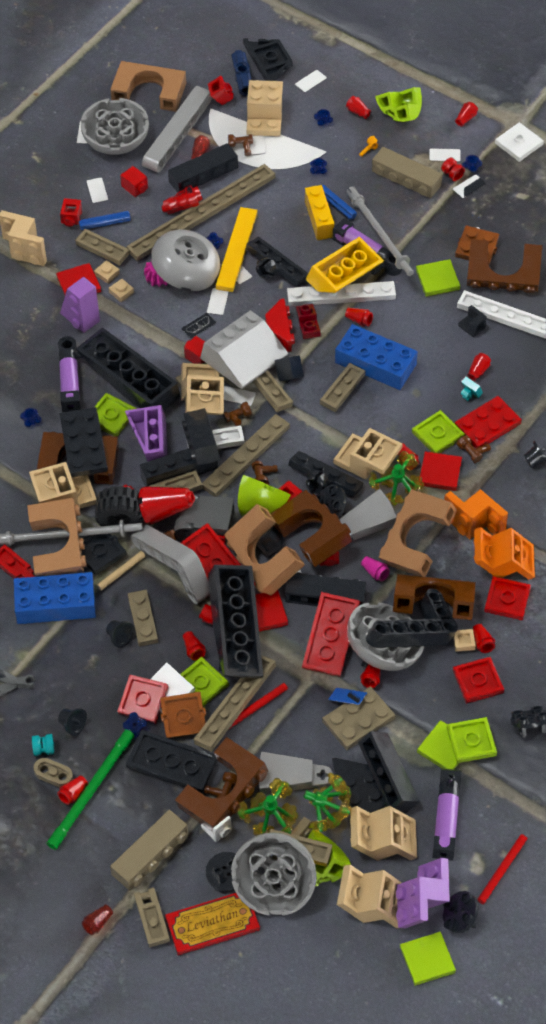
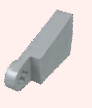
[340,489,396,540]
[259,752,333,795]

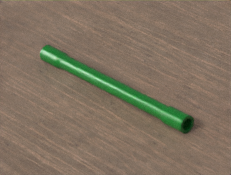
[46,729,135,850]

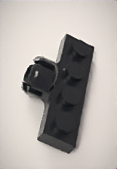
[246,237,308,287]
[288,451,364,497]

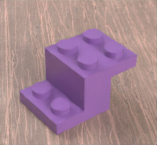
[396,858,450,928]

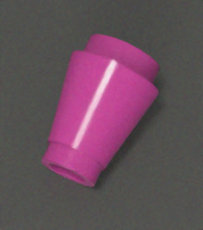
[361,556,390,582]

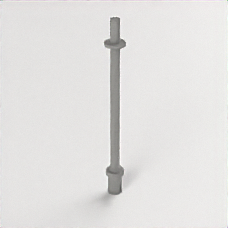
[346,187,414,276]
[0,520,143,547]

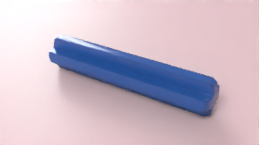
[322,185,357,220]
[79,211,131,230]

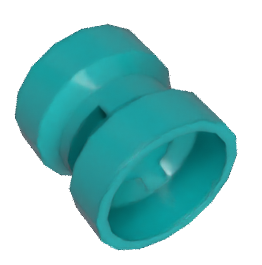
[32,734,55,756]

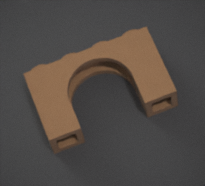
[111,61,186,112]
[379,489,457,577]
[27,498,87,577]
[224,504,305,595]

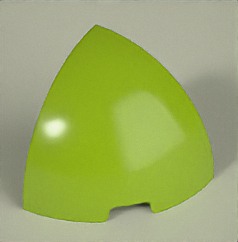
[375,87,422,122]
[238,475,291,517]
[294,829,351,886]

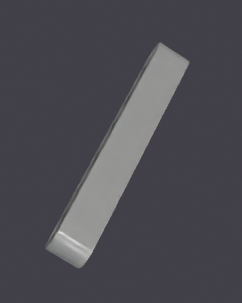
[142,86,212,173]

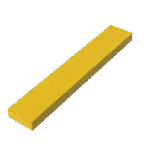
[216,207,257,292]

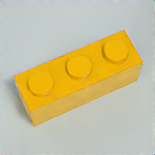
[305,185,334,240]

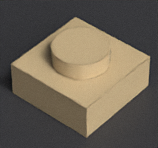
[94,260,120,284]
[109,279,134,302]
[453,629,476,652]

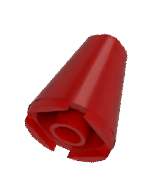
[139,486,195,525]

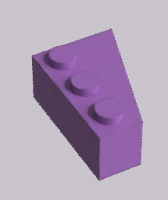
[60,277,100,333]
[125,405,168,462]

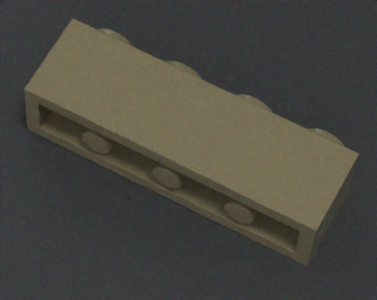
[372,147,442,198]
[110,809,188,891]

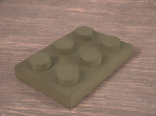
[322,686,395,751]

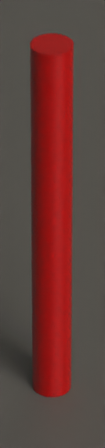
[228,683,288,730]
[477,834,528,904]

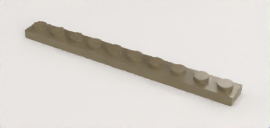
[126,164,275,261]

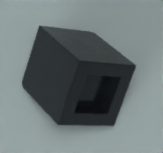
[458,305,487,337]
[275,355,304,381]
[256,525,285,557]

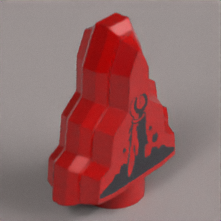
[161,186,203,214]

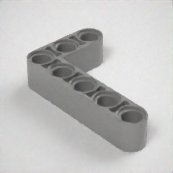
[130,525,210,604]

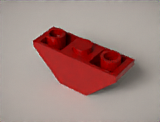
[265,298,295,352]

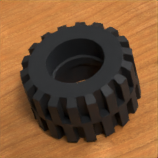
[95,486,143,526]

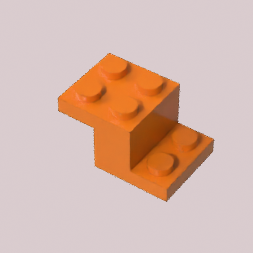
[444,489,508,540]
[474,527,535,580]

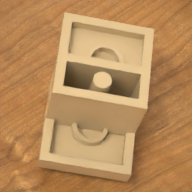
[246,80,283,136]
[0,210,47,266]
[181,363,224,415]
[333,428,402,479]
[29,462,96,509]
[350,806,417,861]
[337,864,401,928]

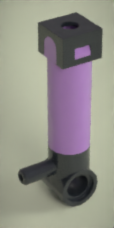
[333,218,402,276]
[58,336,83,412]
[432,768,462,860]

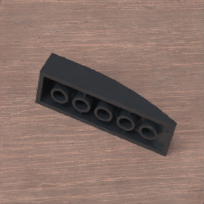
[76,328,180,411]
[208,565,263,678]

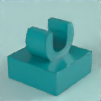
[460,377,483,401]

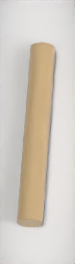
[96,551,146,591]

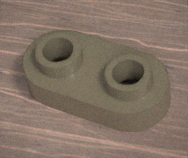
[34,758,73,788]

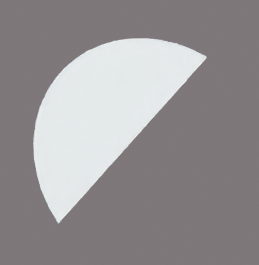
[209,109,326,169]

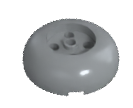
[81,98,149,155]
[151,229,220,291]
[347,602,424,671]
[231,832,317,916]

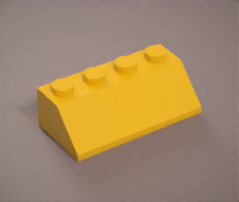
[306,236,384,293]

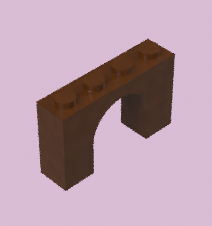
[467,239,543,293]
[37,432,119,484]
[271,490,352,567]
[393,574,476,620]
[175,737,268,832]

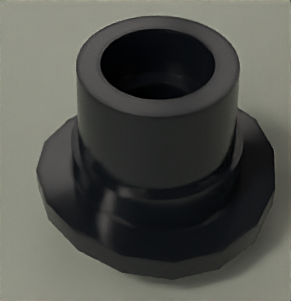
[523,441,546,468]
[106,620,135,648]
[58,708,87,736]

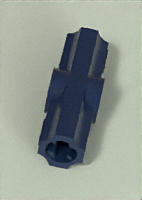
[231,50,252,96]

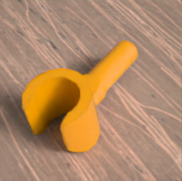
[359,136,378,157]

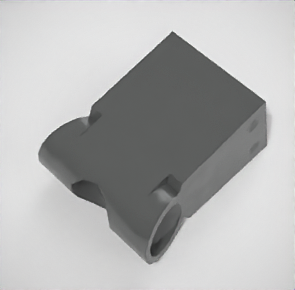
[174,495,236,544]

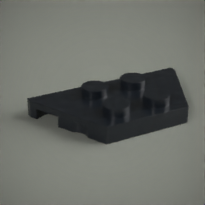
[243,38,293,81]
[332,758,387,831]

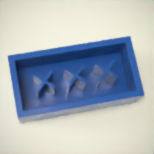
[335,324,418,390]
[14,572,96,624]

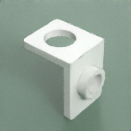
[201,816,232,842]

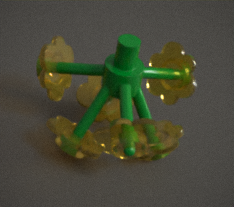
[369,451,424,506]
[303,772,351,832]
[238,778,298,836]

